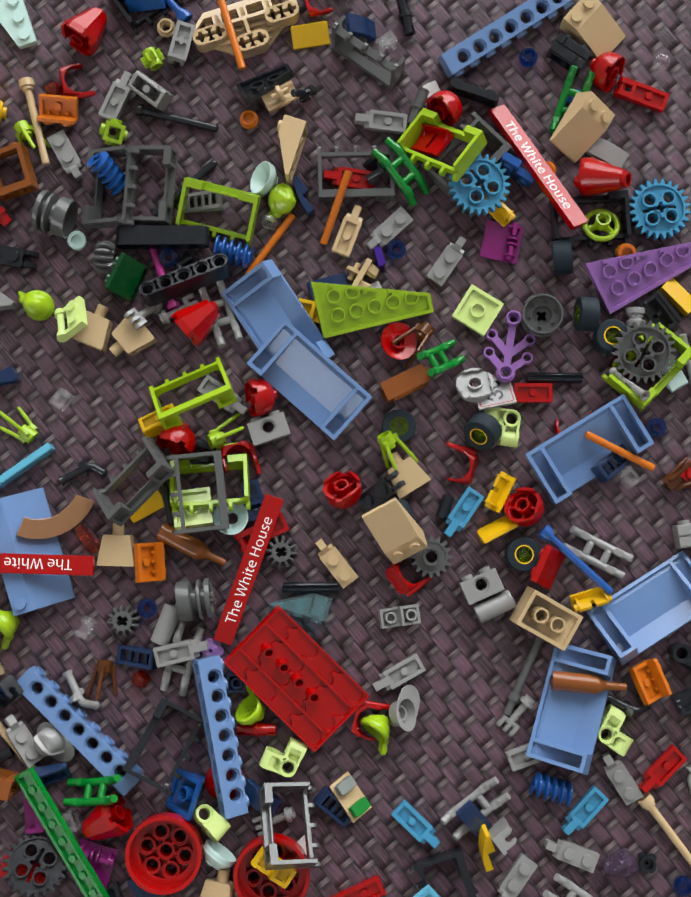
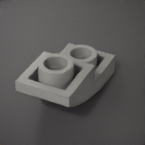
[586,137,630,168]
[377,604,421,629]

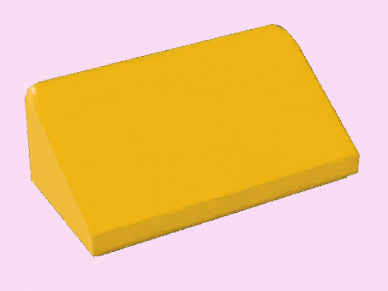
[290,21,330,50]
[658,278,691,316]
[138,403,174,438]
[130,489,164,523]
[477,515,518,544]

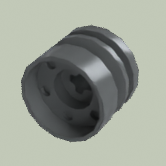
[31,190,78,239]
[521,293,564,339]
[175,578,216,623]

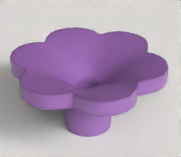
[200,638,224,657]

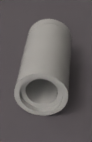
[473,590,516,624]
[150,603,179,645]

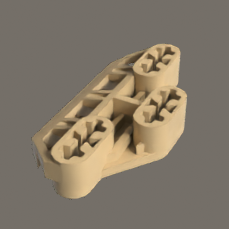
[193,0,300,59]

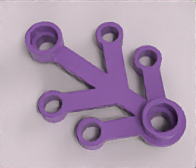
[483,310,536,383]

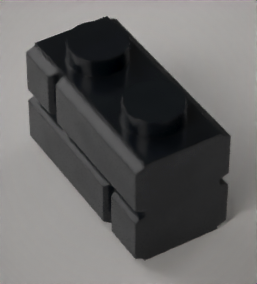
[546,32,592,76]

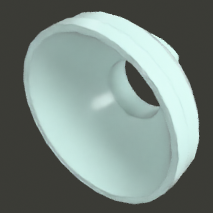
[250,161,278,195]
[213,504,249,535]
[203,839,236,870]

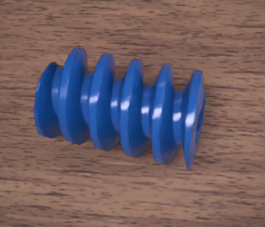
[87,151,126,195]
[213,235,255,269]
[529,772,573,807]

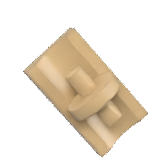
[261,80,300,113]
[346,258,380,287]

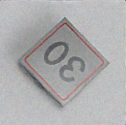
[471,372,517,411]

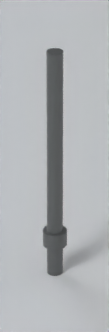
[503,636,544,716]

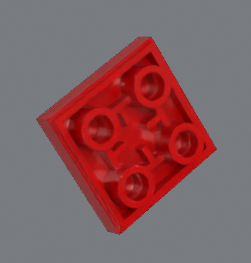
[531,544,565,590]

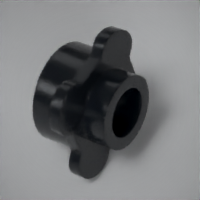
[636,852,657,873]

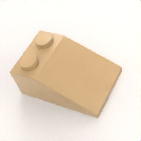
[559,0,626,58]
[550,91,615,163]
[277,114,308,186]
[362,497,428,564]
[509,586,583,651]

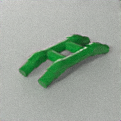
[549,65,595,133]
[371,137,430,206]
[417,339,466,377]
[63,774,121,807]

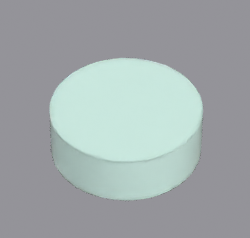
[67,231,88,251]

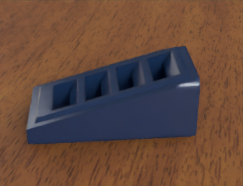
[0,366,22,386]
[591,444,631,483]
[116,644,157,670]
[33,763,72,787]
[313,785,351,828]

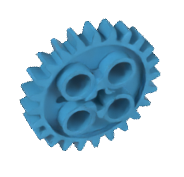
[447,153,511,217]
[629,178,691,241]

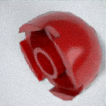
[589,52,626,92]
[425,90,463,127]
[245,378,278,417]
[156,422,196,455]
[323,471,362,509]
[504,487,544,527]

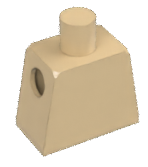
[72,304,113,353]
[109,316,158,357]
[387,451,431,499]
[97,523,134,567]
[200,868,238,897]

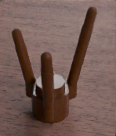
[392,322,435,368]
[662,457,691,492]
[84,659,118,701]

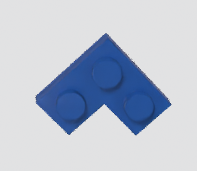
[500,152,534,187]

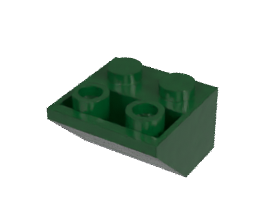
[104,252,149,304]

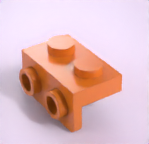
[37,94,79,127]
[133,542,166,583]
[628,658,672,705]

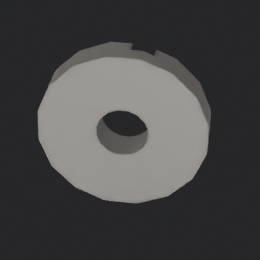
[456,368,494,402]

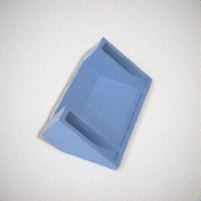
[221,259,335,358]
[247,320,372,440]
[525,394,654,504]
[0,487,76,616]
[586,550,691,665]
[526,645,617,775]

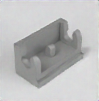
[168,20,196,66]
[488,816,517,856]

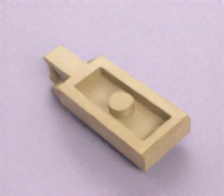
[331,205,363,259]
[315,539,358,589]

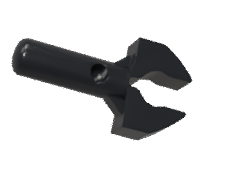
[291,85,317,103]

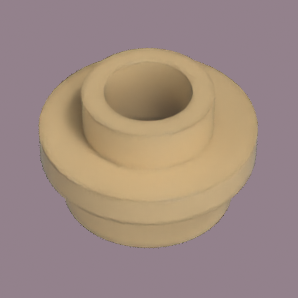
[157,18,176,38]

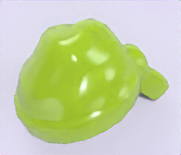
[265,183,297,220]
[18,290,55,321]
[0,610,20,650]
[235,685,266,725]
[360,715,390,756]

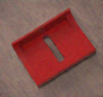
[411,124,454,157]

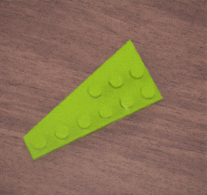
[310,282,434,338]

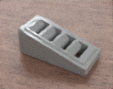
[185,191,223,214]

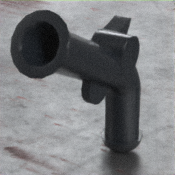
[58,457,108,486]
[607,694,651,717]

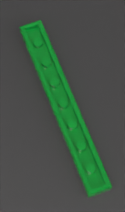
[14,766,110,897]

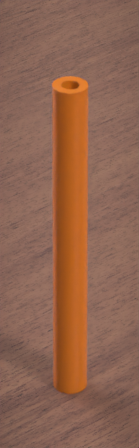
[217,0,246,70]
[320,170,352,245]
[245,213,296,274]
[584,431,655,471]

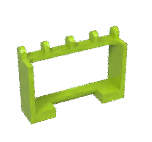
[397,108,487,182]
[175,177,262,248]
[601,322,691,411]
[149,357,237,430]
[169,454,251,515]

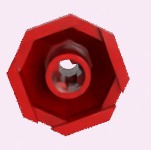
[61,7,107,56]
[171,299,220,347]
[82,793,133,841]

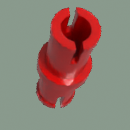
[236,722,277,737]

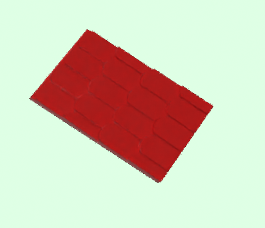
[223,605,370,753]

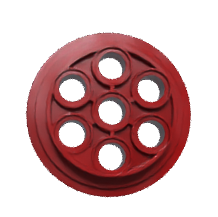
[125,812,204,895]
[233,833,310,897]

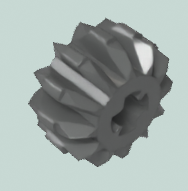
[93,241,117,274]
[265,535,298,568]
[107,604,141,637]

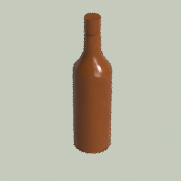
[156,523,227,567]
[551,671,627,694]

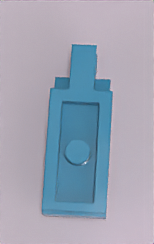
[443,486,484,538]
[561,785,609,836]
[391,799,440,849]

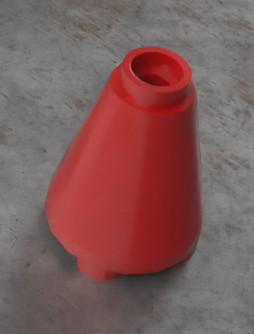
[574,157,632,196]

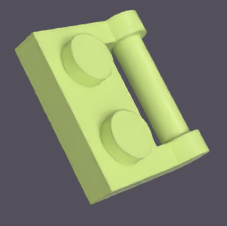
[54,296,88,342]

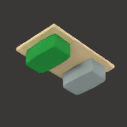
[329,771,372,823]

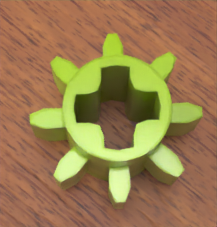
[140,47,165,71]

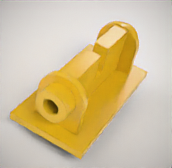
[478,189,516,228]
[484,471,516,513]
[570,586,612,613]

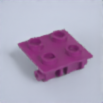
[479,220,524,264]
[69,838,119,889]

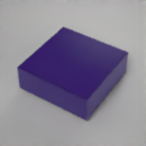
[373,246,386,270]

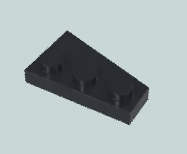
[236,63,294,106]

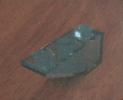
[270,593,332,624]

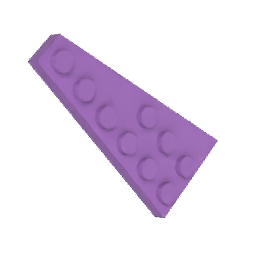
[584,242,691,314]

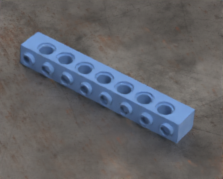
[438,0,575,78]
[192,655,250,819]
[17,666,144,796]

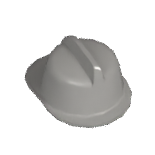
[389,685,420,732]
[33,722,75,762]

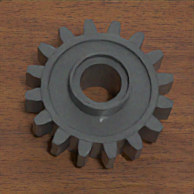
[410,536,453,578]

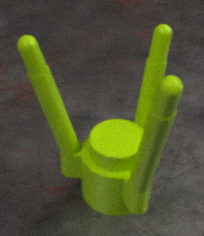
[13,120,51,149]
[0,407,38,444]
[206,413,244,451]
[377,431,418,471]

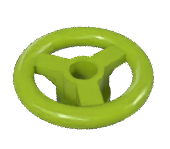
[582,209,620,242]

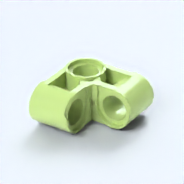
[484,407,521,448]
[597,704,633,757]
[259,737,308,777]
[193,804,231,843]

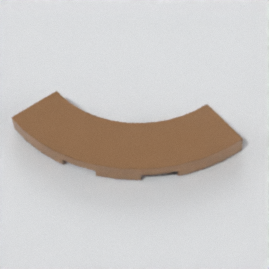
[16,494,94,539]

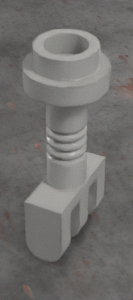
[158,293,198,325]
[124,303,163,330]
[496,694,535,737]
[251,807,296,836]

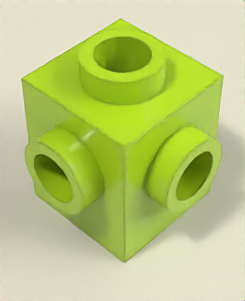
[99,117,128,146]

